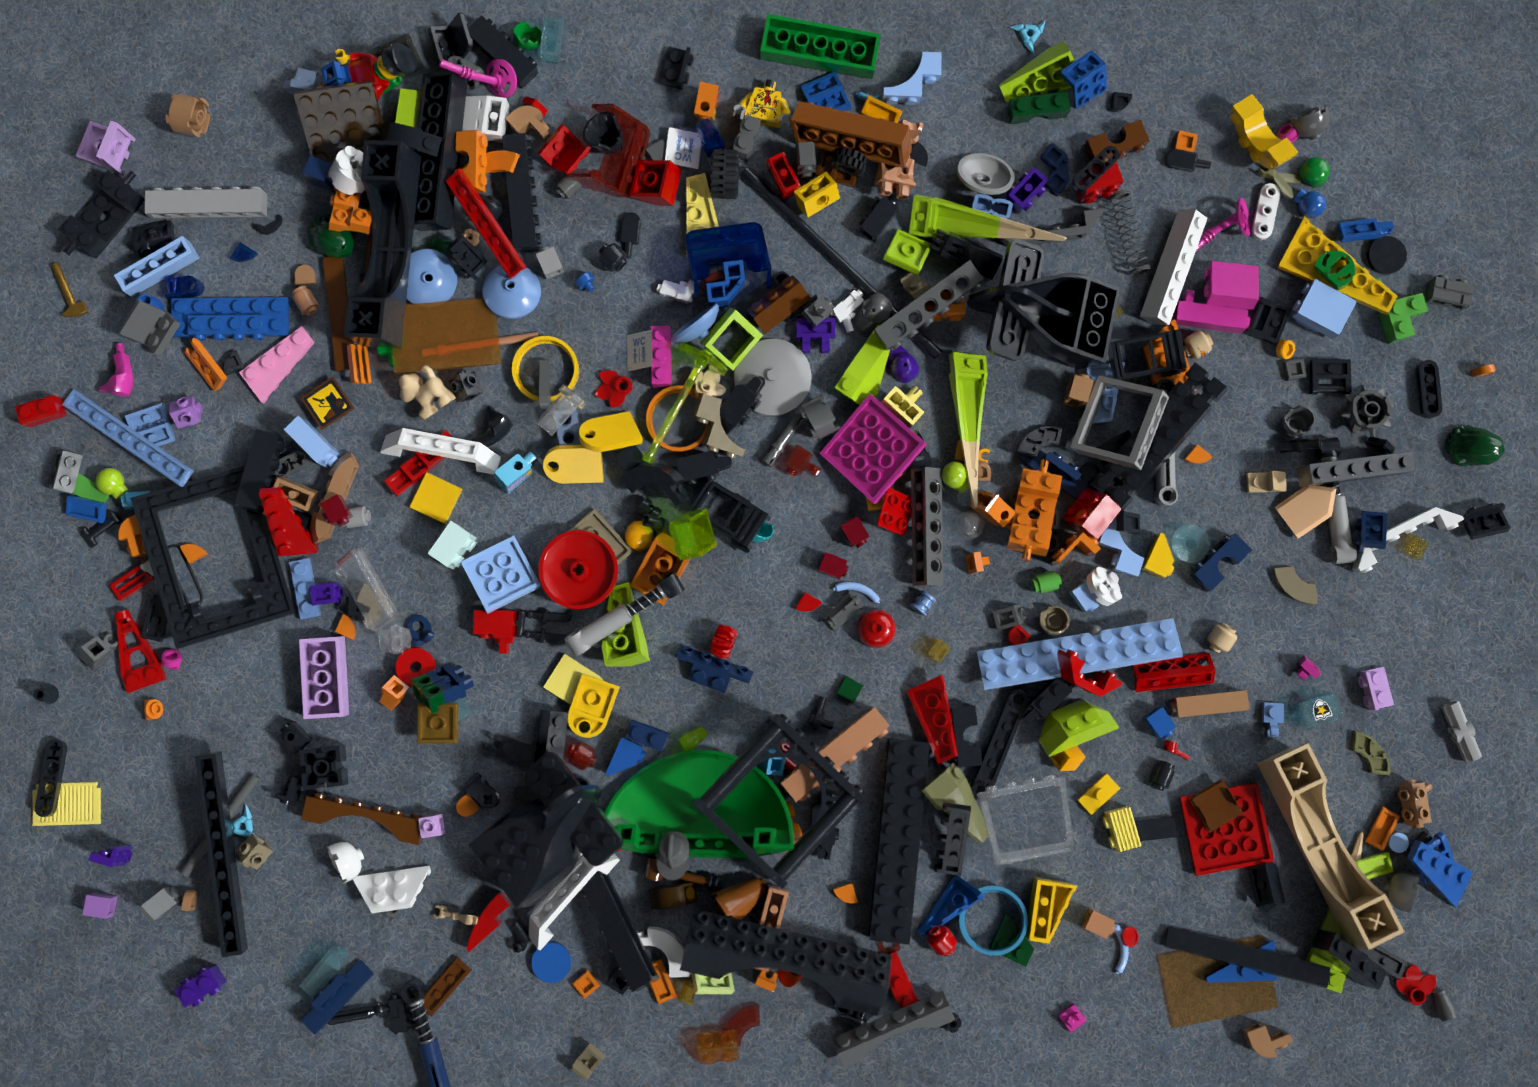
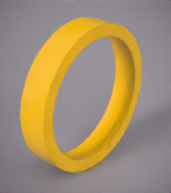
[512,336,579,403]

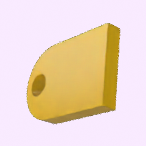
[579,411,643,452]
[543,445,604,484]
[568,674,620,738]

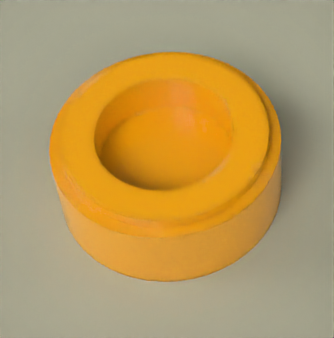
[1276,339,1295,359]

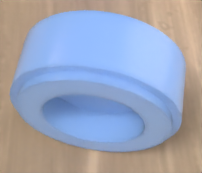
[1387,832,1409,853]

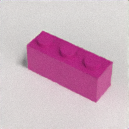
[651,326,672,388]

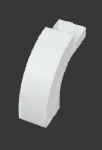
[637,927,690,978]

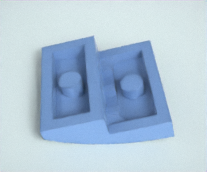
[125,403,176,446]

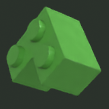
[1379,293,1428,344]

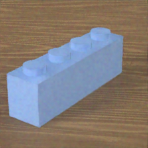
[114,236,200,297]

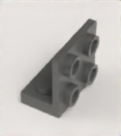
[119,300,181,356]

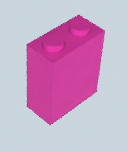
[1204,261,1259,310]

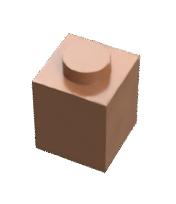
[1082,908,1115,939]

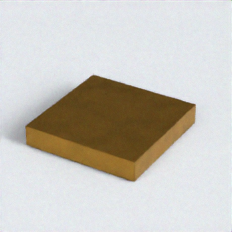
[417,703,459,744]

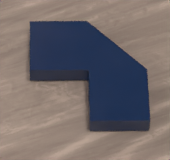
[1040,143,1070,197]

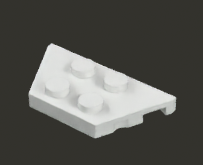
[353,866,431,913]

